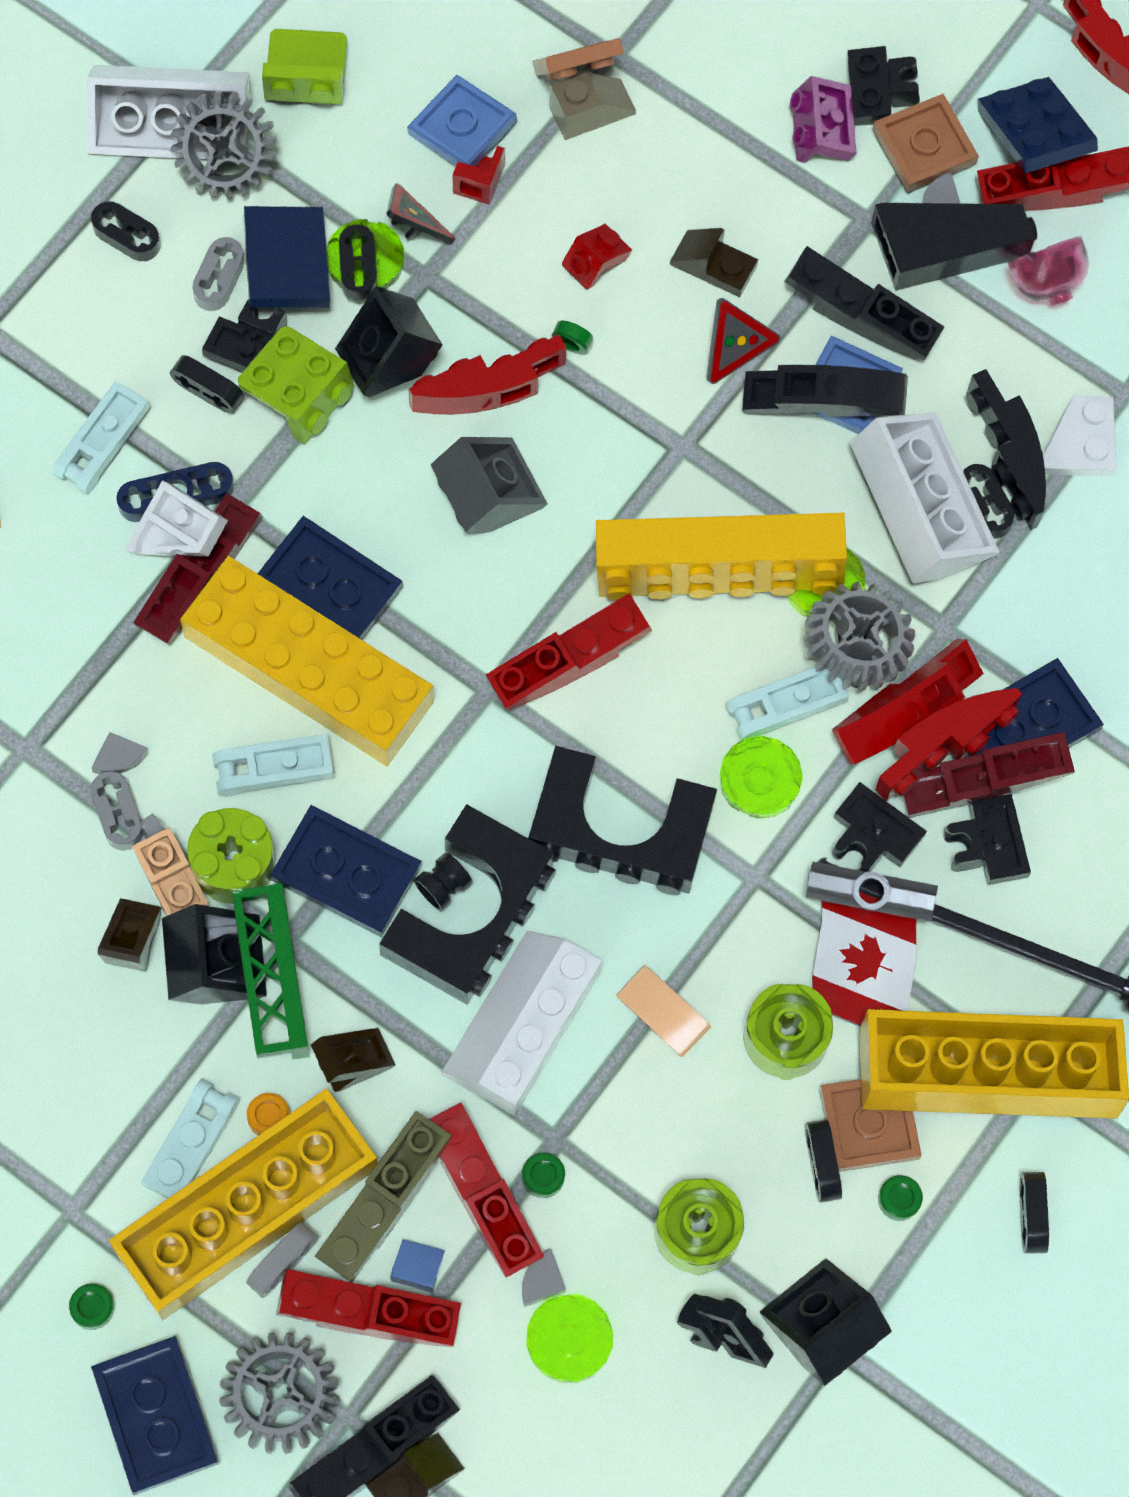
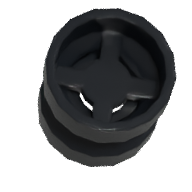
[414,852,473,911]

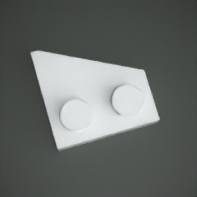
[1043,396,1117,476]
[125,480,228,556]

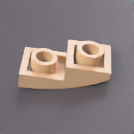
[132,827,209,916]
[616,965,711,1058]

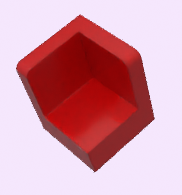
[452,145,505,205]

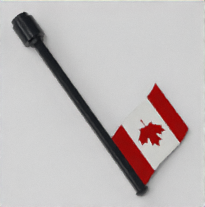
[812,857,1129,1027]

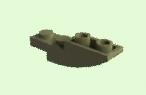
[315,1111,452,1283]

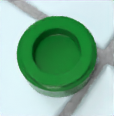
[551,320,594,354]
[522,1153,565,1198]
[878,1175,923,1221]
[69,1284,114,1330]

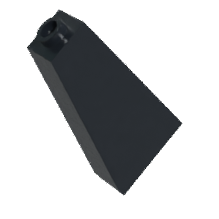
[871,203,1037,291]

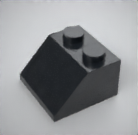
[335,286,443,397]
[162,904,267,1005]
[759,1259,892,1386]

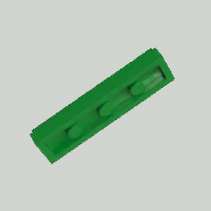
[232,883,310,1060]

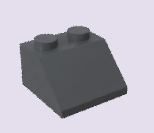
[430,437,548,532]

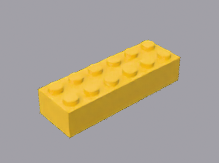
[596,512,847,601]
[180,556,434,767]
[859,1009,1129,1119]
[108,1088,378,1321]

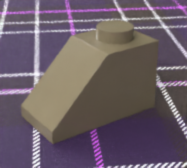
[550,72,636,140]

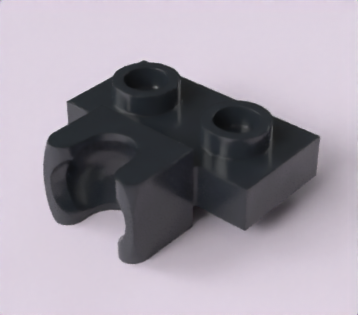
[847,46,920,126]
[202,300,287,372]
[832,782,927,872]
[943,794,1031,885]
[677,1294,774,1368]

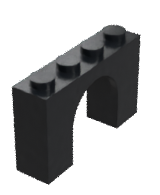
[528,745,717,895]
[379,804,556,1005]

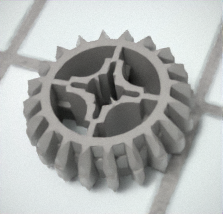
[170,90,278,199]
[803,581,915,692]
[219,1332,339,1454]

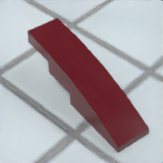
[133,493,263,645]
[903,732,1075,818]

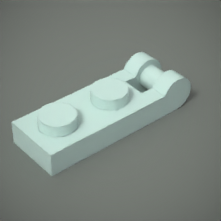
[52,381,150,494]
[725,667,849,742]
[212,733,334,797]
[141,1078,240,1199]

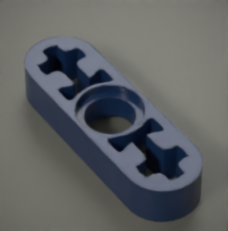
[116,462,234,522]

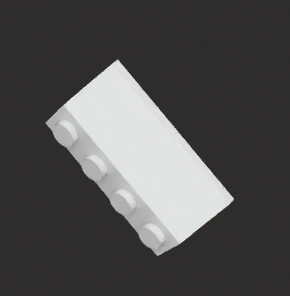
[87,65,250,160]
[850,412,999,583]
[441,930,602,1117]

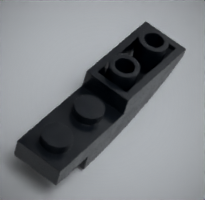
[784,246,945,360]
[742,365,908,417]
[966,369,1046,530]
[288,1375,460,1497]

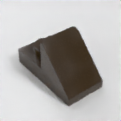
[669,228,758,298]
[97,898,161,972]
[310,1028,395,1092]
[366,1433,465,1497]

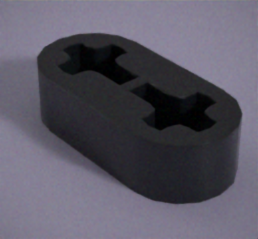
[91,201,161,261]
[339,224,377,301]
[169,355,244,414]
[963,464,1015,539]
[805,1119,842,1203]
[1019,1172,1049,1253]

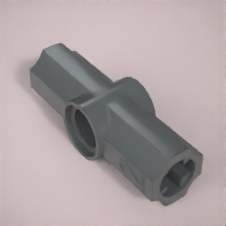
[806,861,938,922]

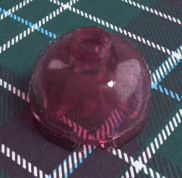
[1007,236,1089,306]

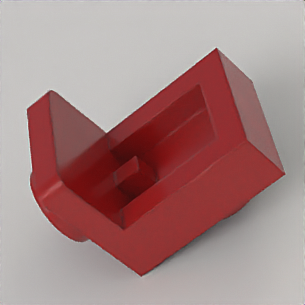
[562,224,632,289]

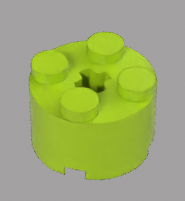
[187,808,275,904]
[743,983,833,1080]
[654,1178,744,1276]

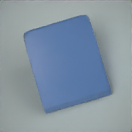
[390,1239,445,1293]

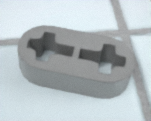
[192,237,245,311]
[91,771,143,851]
[246,1221,319,1298]

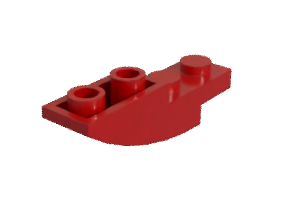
[1063,0,1129,95]
[977,146,1129,211]
[408,335,566,415]
[485,593,652,710]
[832,639,984,764]
[875,688,1023,801]
[429,1102,544,1278]
[276,1269,461,1348]

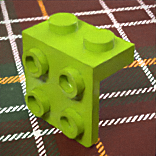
[262,29,347,105]
[238,326,354,445]

